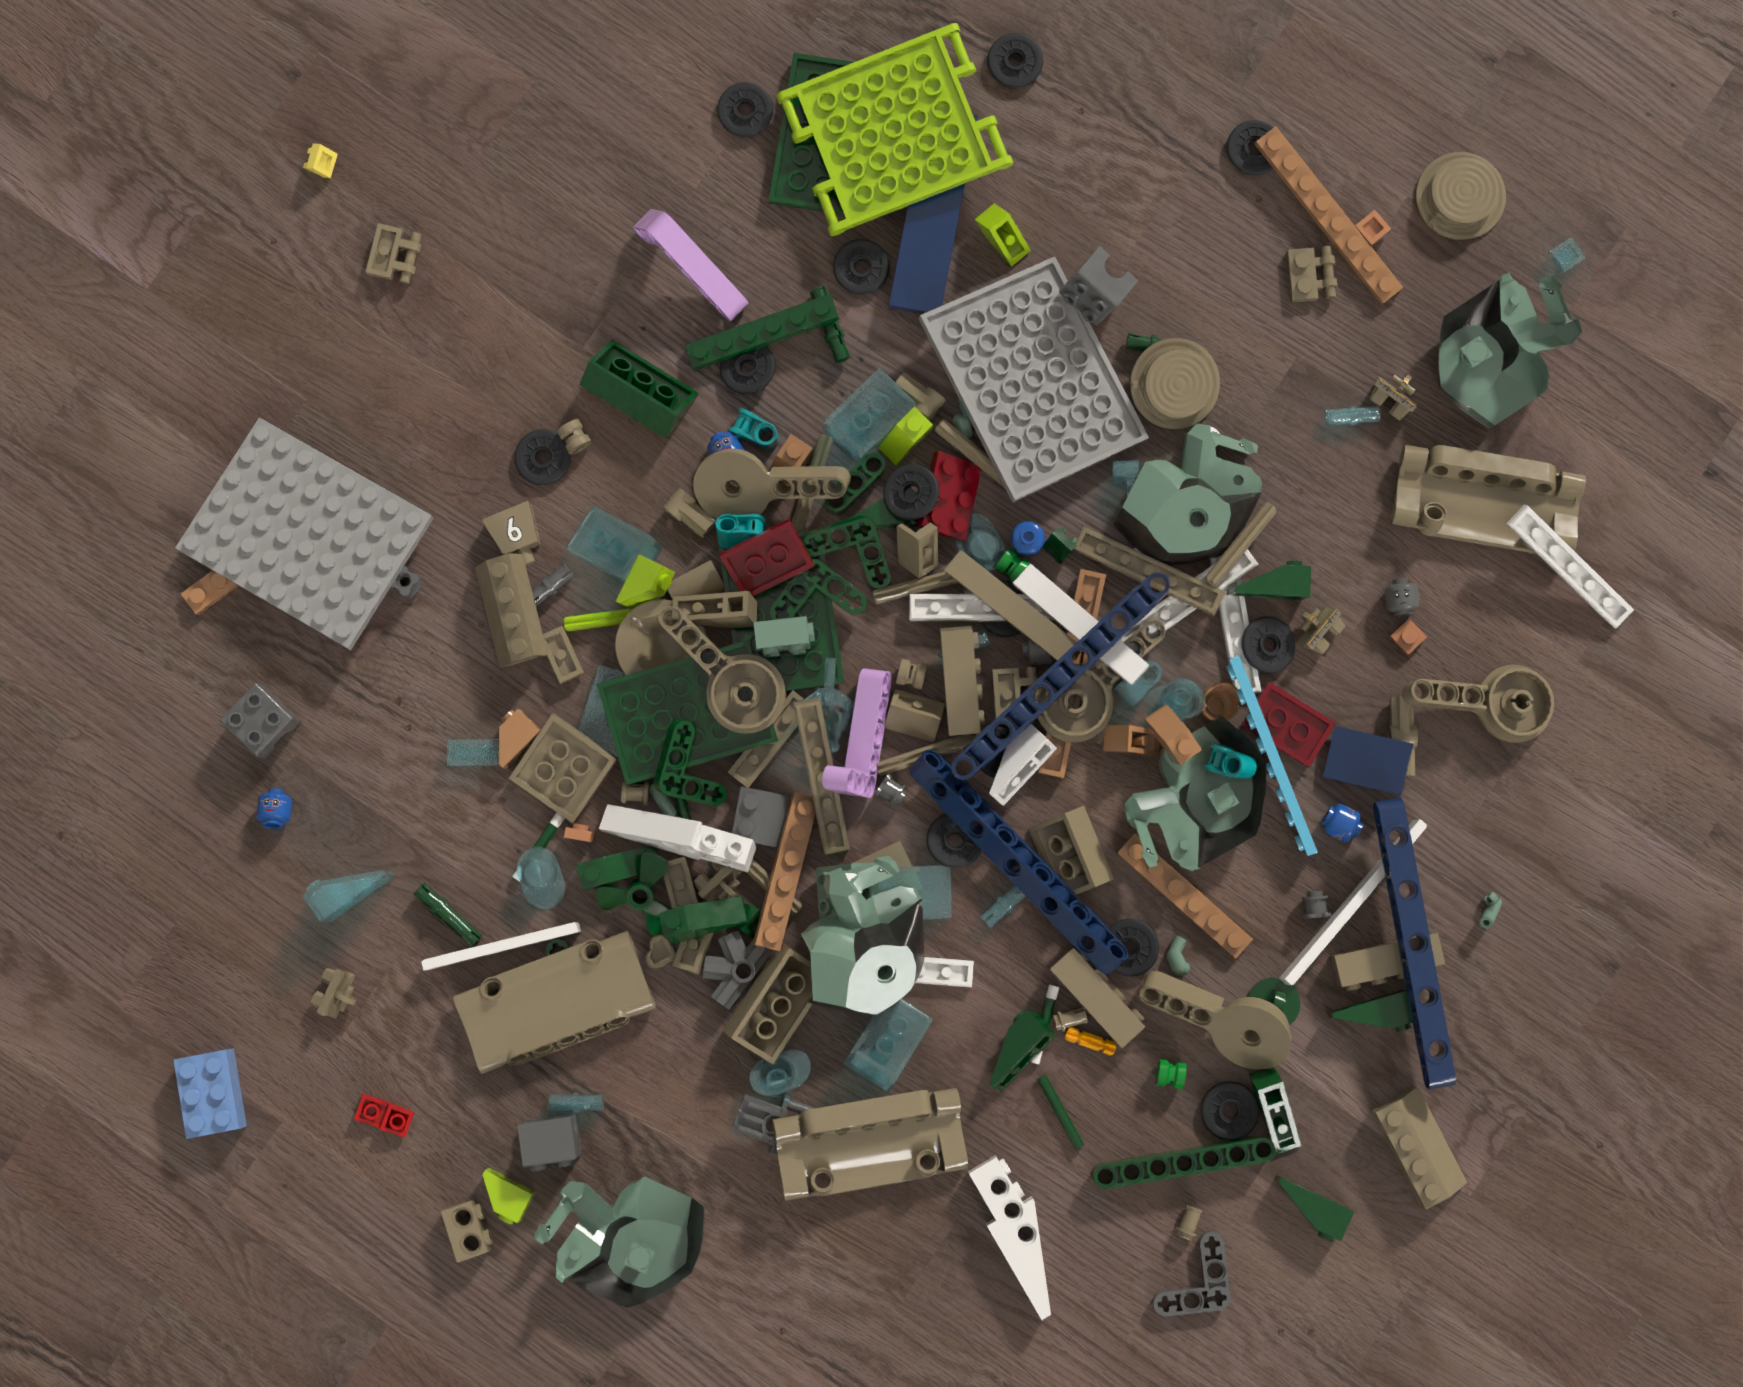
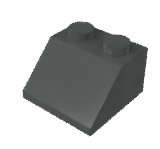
[732,787,791,848]

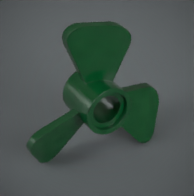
[596,851,672,935]

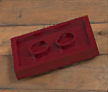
[917,451,982,542]
[720,519,814,596]
[1241,681,1336,768]

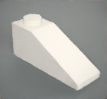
[989,724,1057,806]

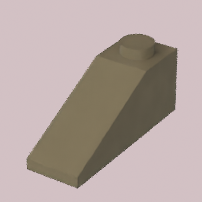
[672,591,757,628]

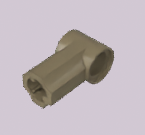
[891,373,946,422]
[663,487,716,539]

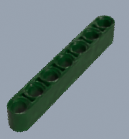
[1092,1136,1276,1189]

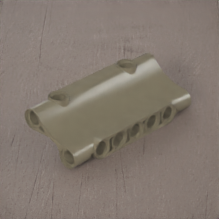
[1390,445,1586,554]
[453,930,656,1074]
[772,1088,968,1201]

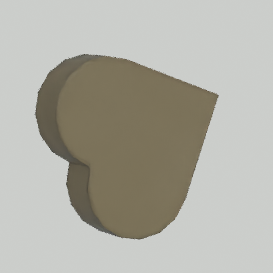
[646,934,677,968]

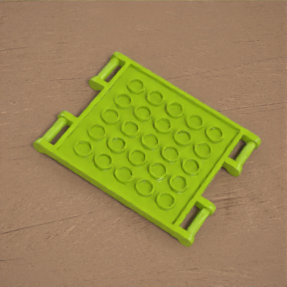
[776,23,1014,236]

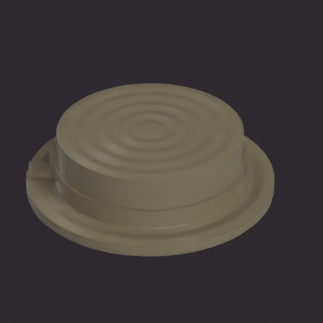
[1416,152,1506,241]
[1130,338,1220,429]
[615,600,707,675]

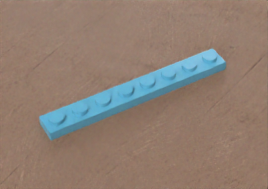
[1226,654,1317,856]

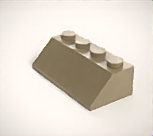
[475,553,548,668]
[723,943,813,1064]
[1370,1087,1467,1209]

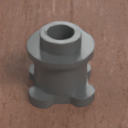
[391,565,421,598]
[874,774,907,807]
[1302,890,1331,918]

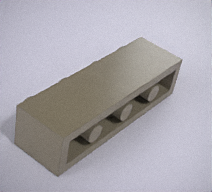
[940,626,985,736]
[1330,933,1445,991]
[1049,948,1145,1048]

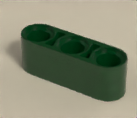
[825,452,885,516]

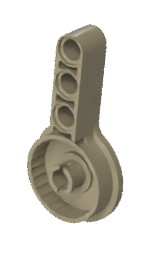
[693,449,851,519]
[658,606,786,734]
[1035,619,1166,743]
[1402,665,1554,743]
[1139,971,1292,1069]

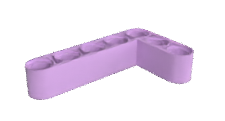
[633,209,749,322]
[822,669,891,798]

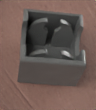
[1059,246,1138,326]
[219,682,302,759]
[517,1113,582,1171]

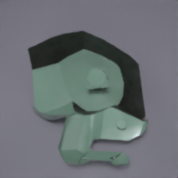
[1437,273,1583,429]
[1113,424,1262,565]
[1124,716,1266,871]
[801,856,924,1015]
[534,1176,704,1308]

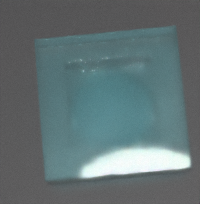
[1548,237,1586,274]

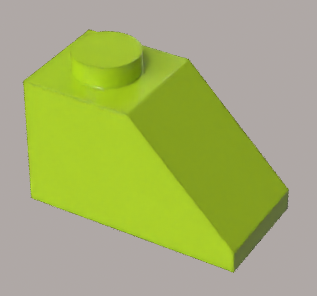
[975,203,1031,267]
[878,407,933,466]
[616,555,675,609]
[483,1168,536,1224]

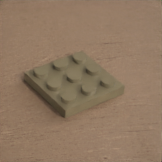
[509,714,618,823]

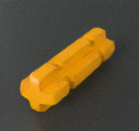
[1065,1027,1117,1055]

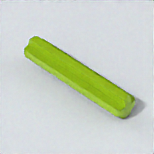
[564,608,633,632]

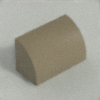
[667,560,725,599]

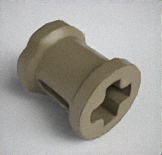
[621,780,650,805]

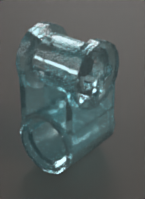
[1113,661,1162,709]

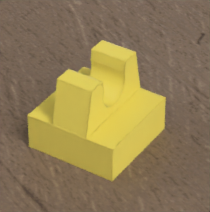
[303,144,338,178]

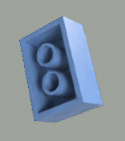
[173,1048,247,1139]

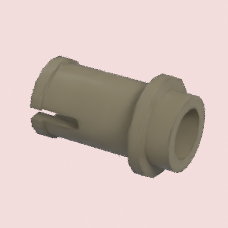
[1053,1007,1088,1032]
[1176,1205,1203,1241]

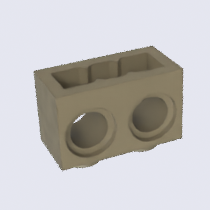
[441,1199,493,1263]

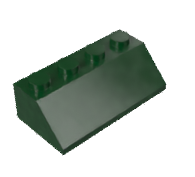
[579,340,699,439]

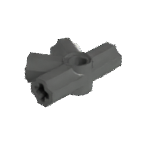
[703,930,773,1010]

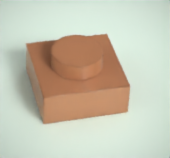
[1355,210,1391,246]
[1389,618,1427,656]
[564,823,595,843]

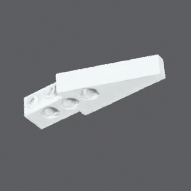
[599,804,756,872]
[968,1155,1051,1320]

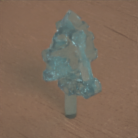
[801,657,855,753]

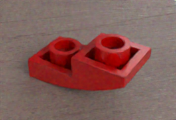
[353,1093,414,1138]

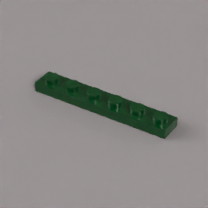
[685,293,840,371]

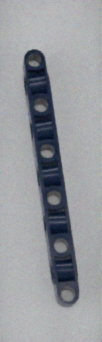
[951,572,1170,780]
[910,749,1128,974]
[1373,797,1456,1090]

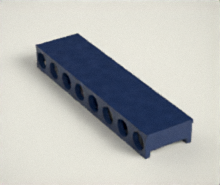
[889,115,978,314]

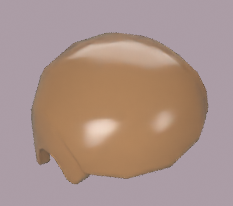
[1200,682,1241,721]

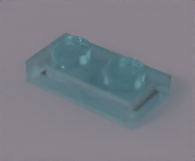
[447,739,500,766]

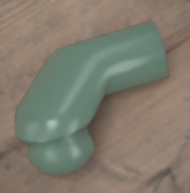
[950,413,973,453]
[649,782,677,817]
[1480,892,1502,929]
[1166,935,1190,976]

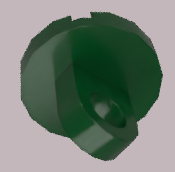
[1247,977,1300,1025]

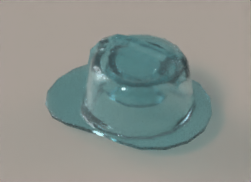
[955,513,1005,571]
[1143,678,1206,720]
[517,847,565,909]
[750,1049,811,1097]

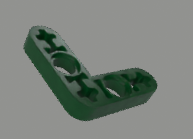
[802,515,891,589]
[770,559,867,620]
[654,719,726,806]

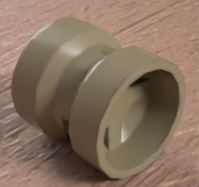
[557,419,592,455]
[896,659,927,690]

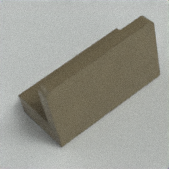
[897,523,938,578]
[885,689,945,742]

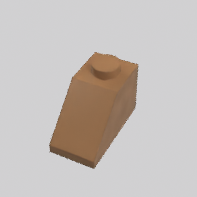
[768,434,813,486]
[1145,704,1202,765]
[499,709,541,770]
[1103,725,1162,757]

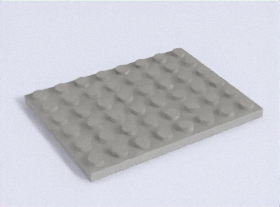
[918,256,1149,503]
[175,418,434,650]

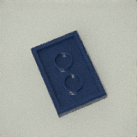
[1323,726,1414,795]

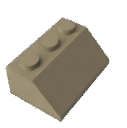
[1028,806,1114,894]

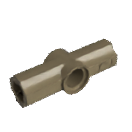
[1387,696,1418,777]

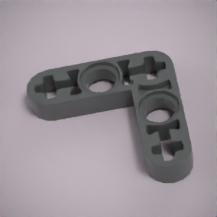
[1152,1231,1231,1316]

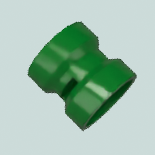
[995,548,1031,582]
[1155,1059,1187,1089]

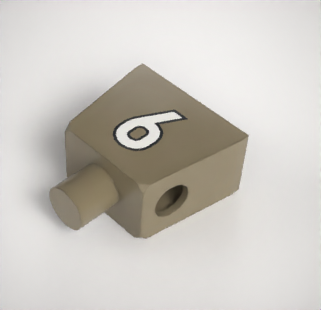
[482,501,541,566]

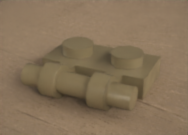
[366,223,422,284]
[1287,246,1338,302]
[992,667,1040,720]

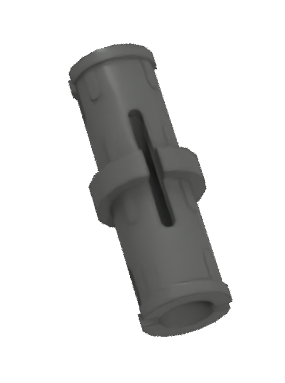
[532,562,575,607]

